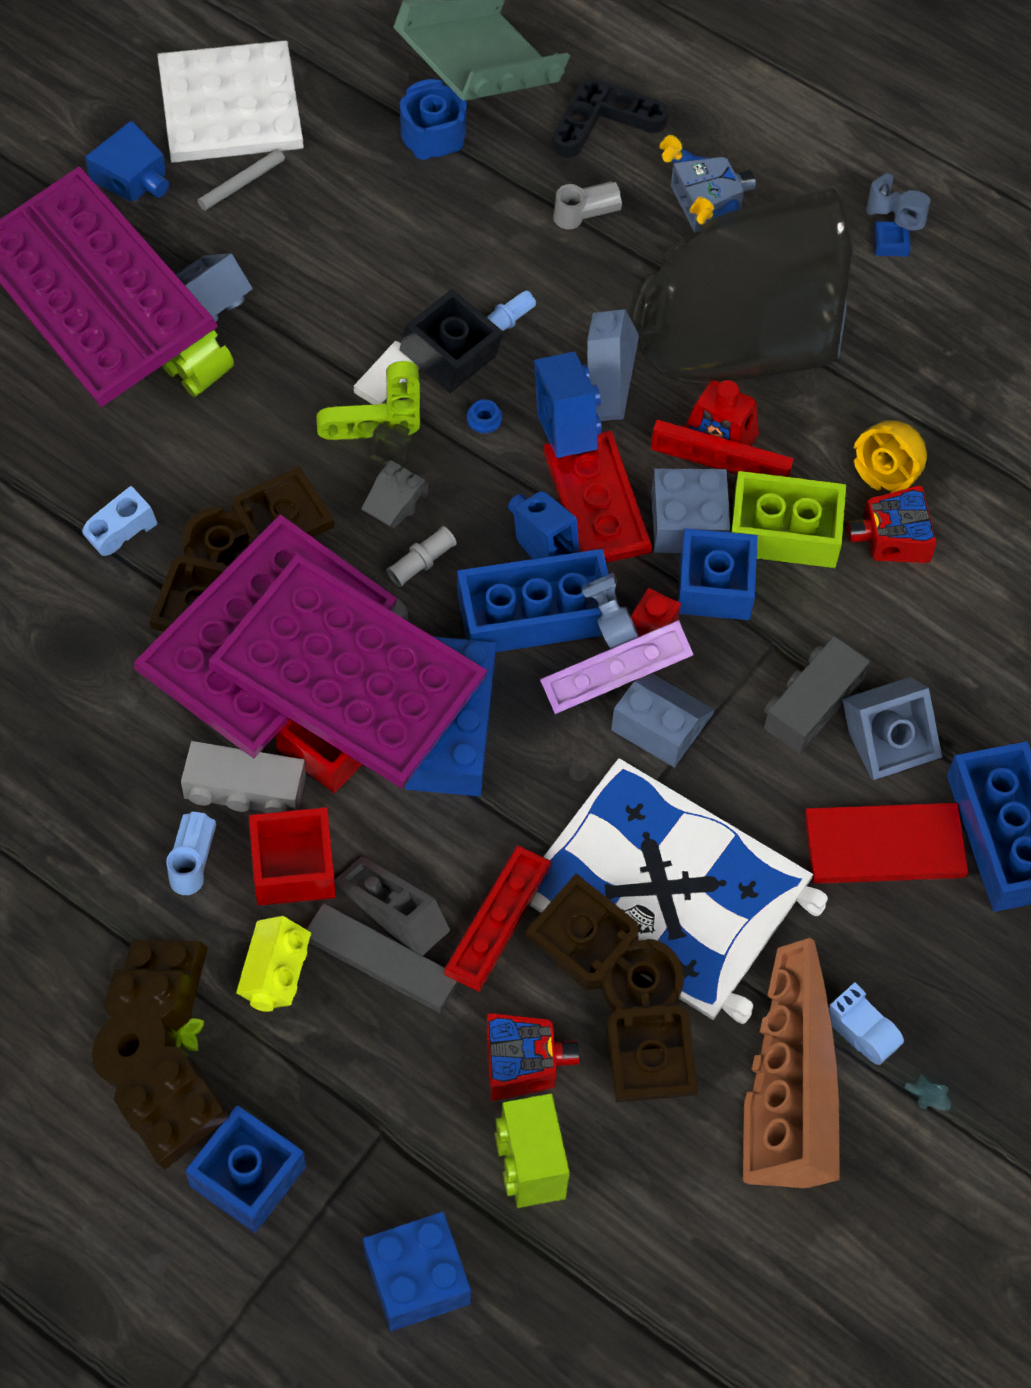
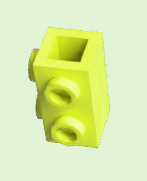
[236,916,311,1012]

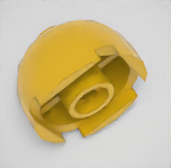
[854,420,927,493]

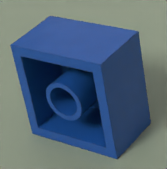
[534,351,602,458]
[677,528,758,620]
[185,1105,306,1233]
[363,1212,471,1332]

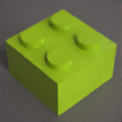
[495,1094,569,1208]

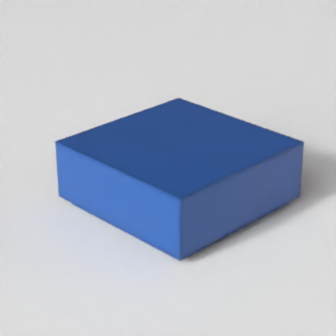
[874,221,910,257]

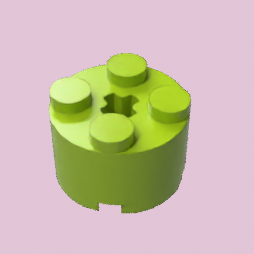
[162,330,234,398]

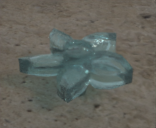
[904,1074,952,1111]

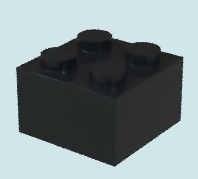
[399,288,504,393]

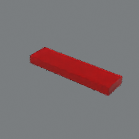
[651,420,794,477]
[444,845,552,992]

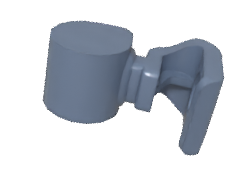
[866,173,930,230]
[582,573,639,649]

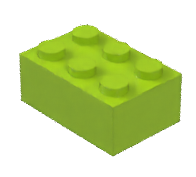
[730,471,846,568]

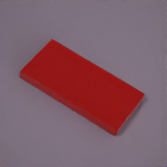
[543,430,652,563]
[804,803,968,884]

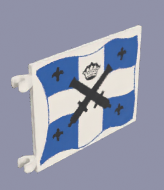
[530,758,828,1024]

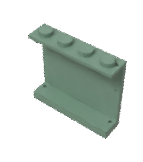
[393,0,570,101]

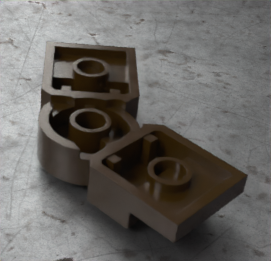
[149,466,335,632]
[525,874,698,1102]
[92,940,231,1170]

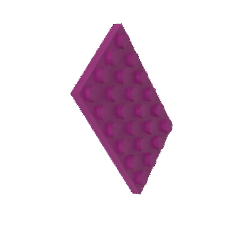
[134,514,397,759]
[209,554,487,789]

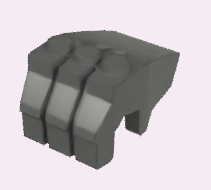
[361,460,429,528]

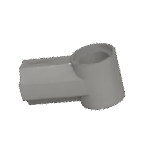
[553,181,622,229]

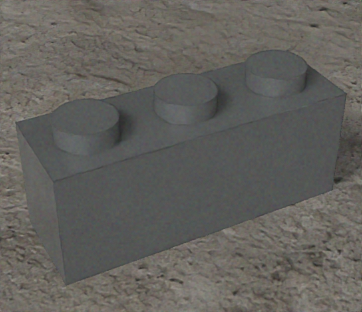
[764,636,870,754]

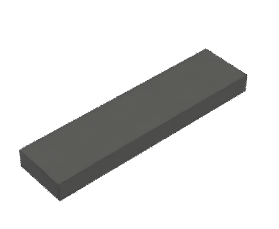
[306,903,459,1013]

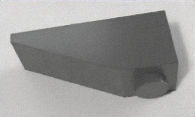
[334,856,450,956]

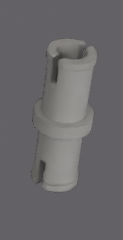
[386,526,457,587]

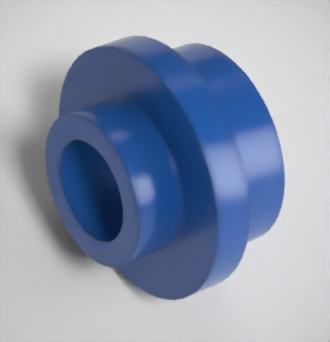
[467,399,502,434]

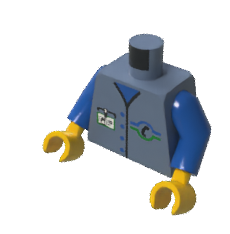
[659,135,756,233]

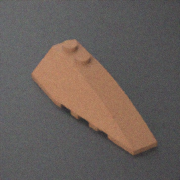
[743,938,840,1188]

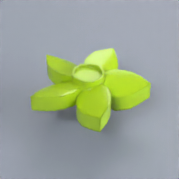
[172,1018,204,1051]

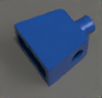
[85,121,169,201]
[508,492,579,559]

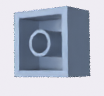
[651,469,730,553]

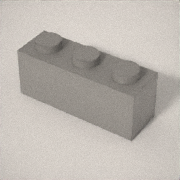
[181,741,306,813]

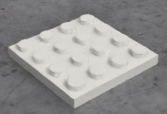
[158,41,303,162]

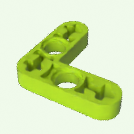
[316,361,420,440]

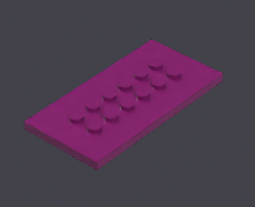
[0,166,218,408]

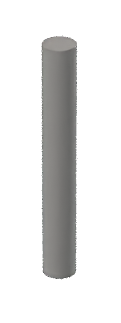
[198,149,285,211]

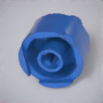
[400,79,467,160]

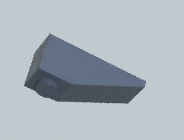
[587,309,639,421]

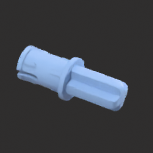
[487,291,536,331]

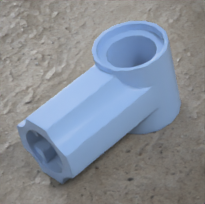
[166,811,216,895]

